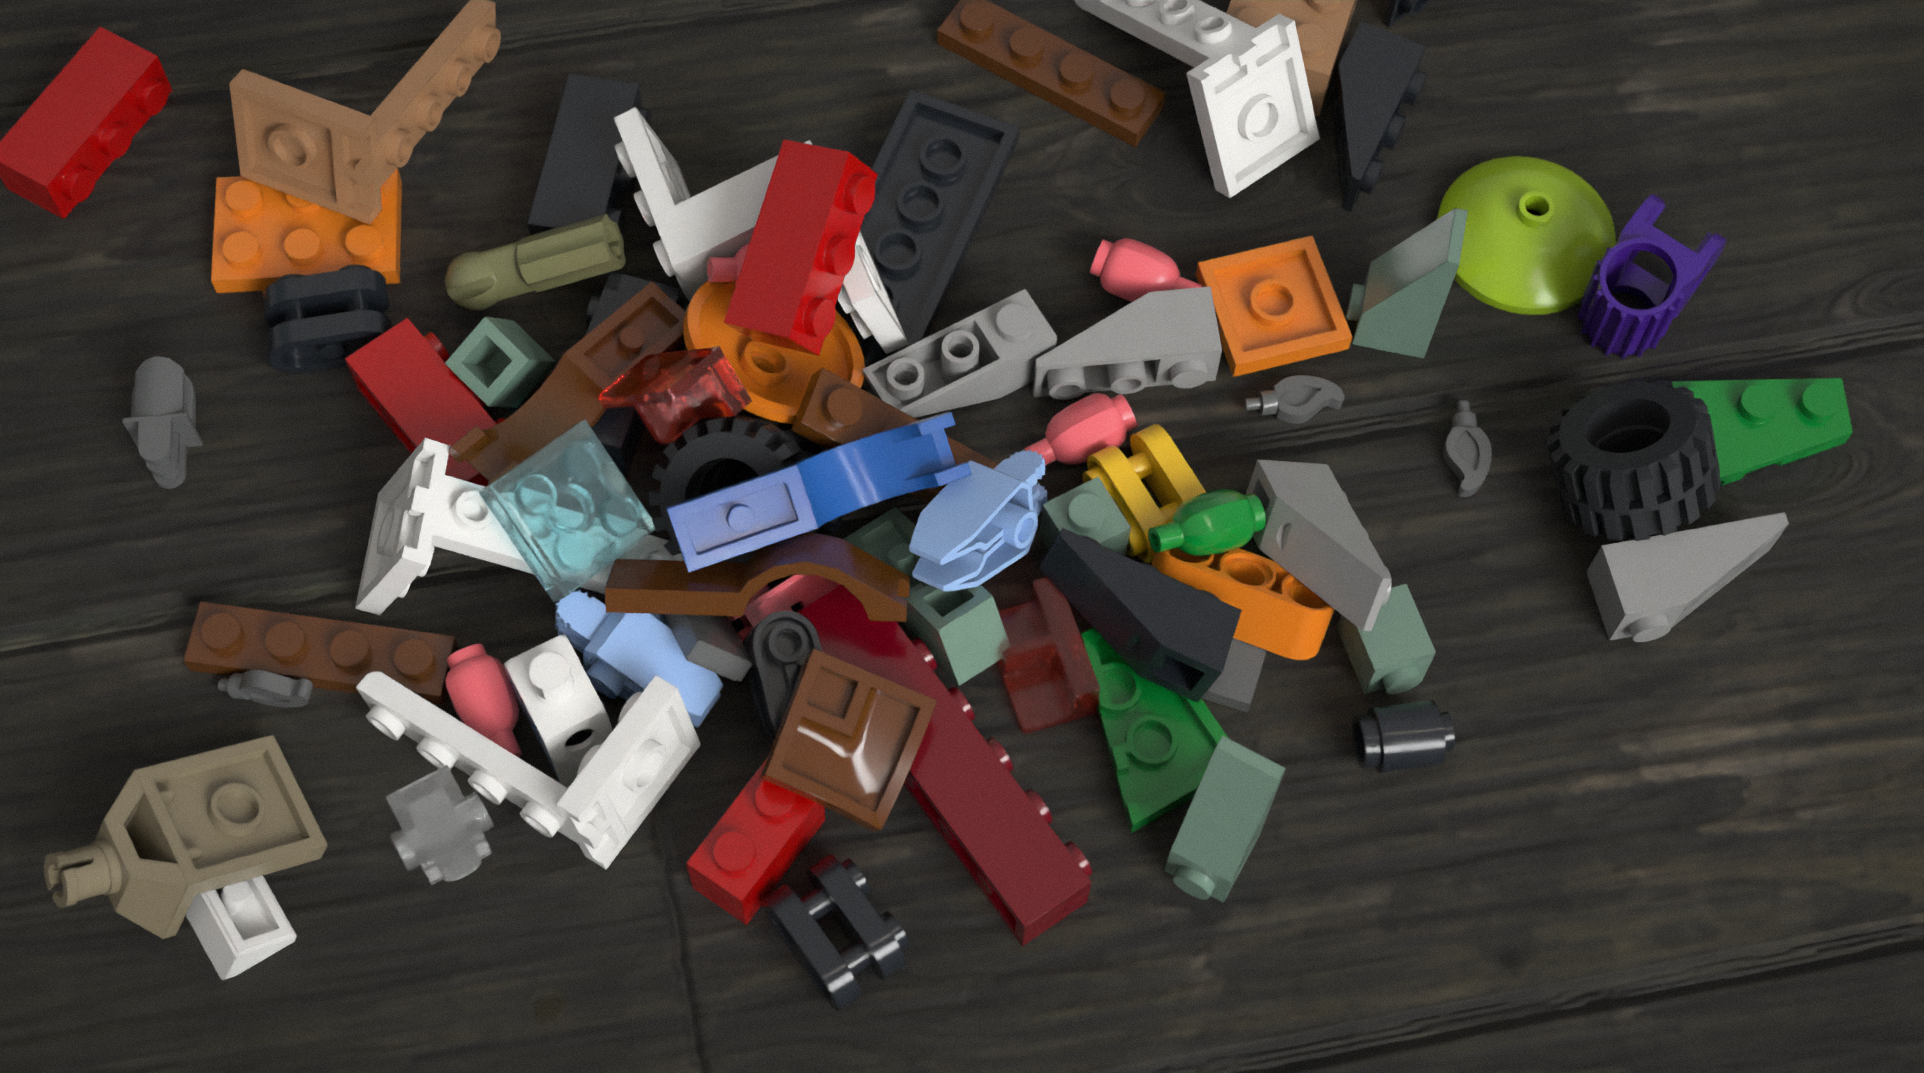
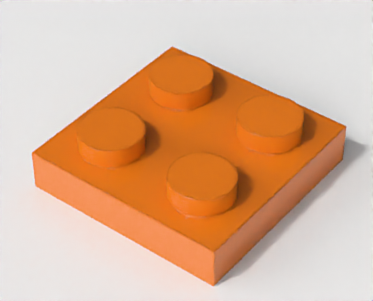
[1195,236,1352,377]

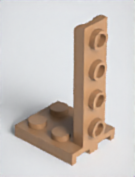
[229,0,501,224]

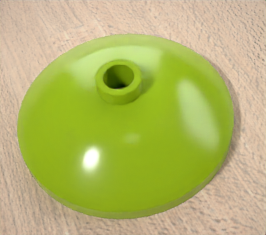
[1436,156,1616,315]

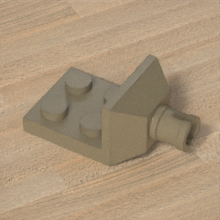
[44,735,328,939]

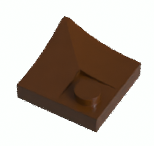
[760,648,937,832]

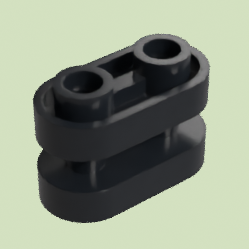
[262,264,392,373]
[743,611,822,744]
[761,854,910,1011]

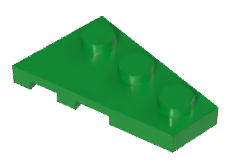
[1668,378,1853,486]
[1080,627,1229,834]

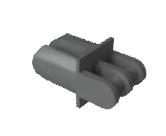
[122,356,203,489]

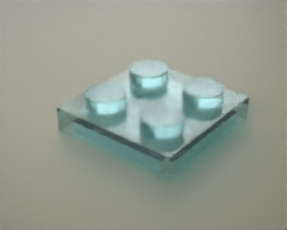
[478,419,655,602]

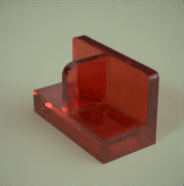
[597,346,752,444]
[996,577,1100,734]

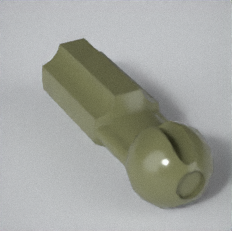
[445,213,626,311]

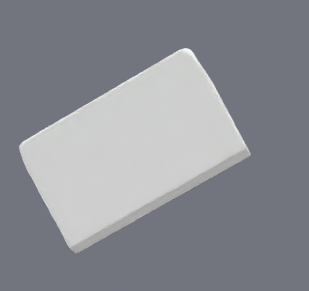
[186,876,297,981]

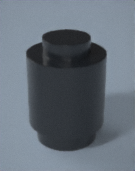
[1352,700,1455,773]

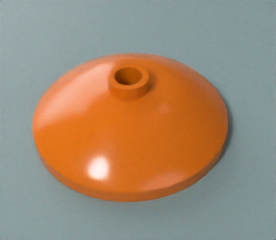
[683,280,865,424]

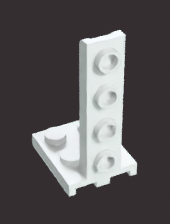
[1074,0,1320,198]
[355,438,684,615]
[356,671,701,869]

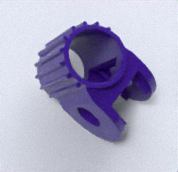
[1577,194,1727,359]

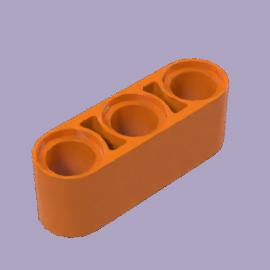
[1151,548,1335,660]

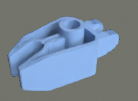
[909,450,1048,591]
[555,589,723,727]

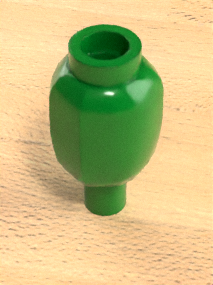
[1148,489,1266,556]

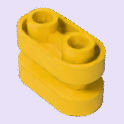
[1082,424,1206,563]

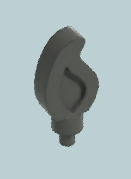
[1244,375,1345,424]
[1442,400,1492,497]
[218,670,313,708]

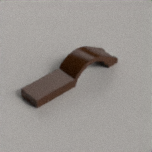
[449,281,686,498]
[605,532,910,622]

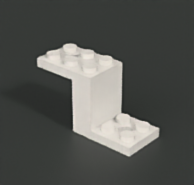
[614,107,909,354]

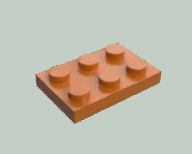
[211,168,402,293]

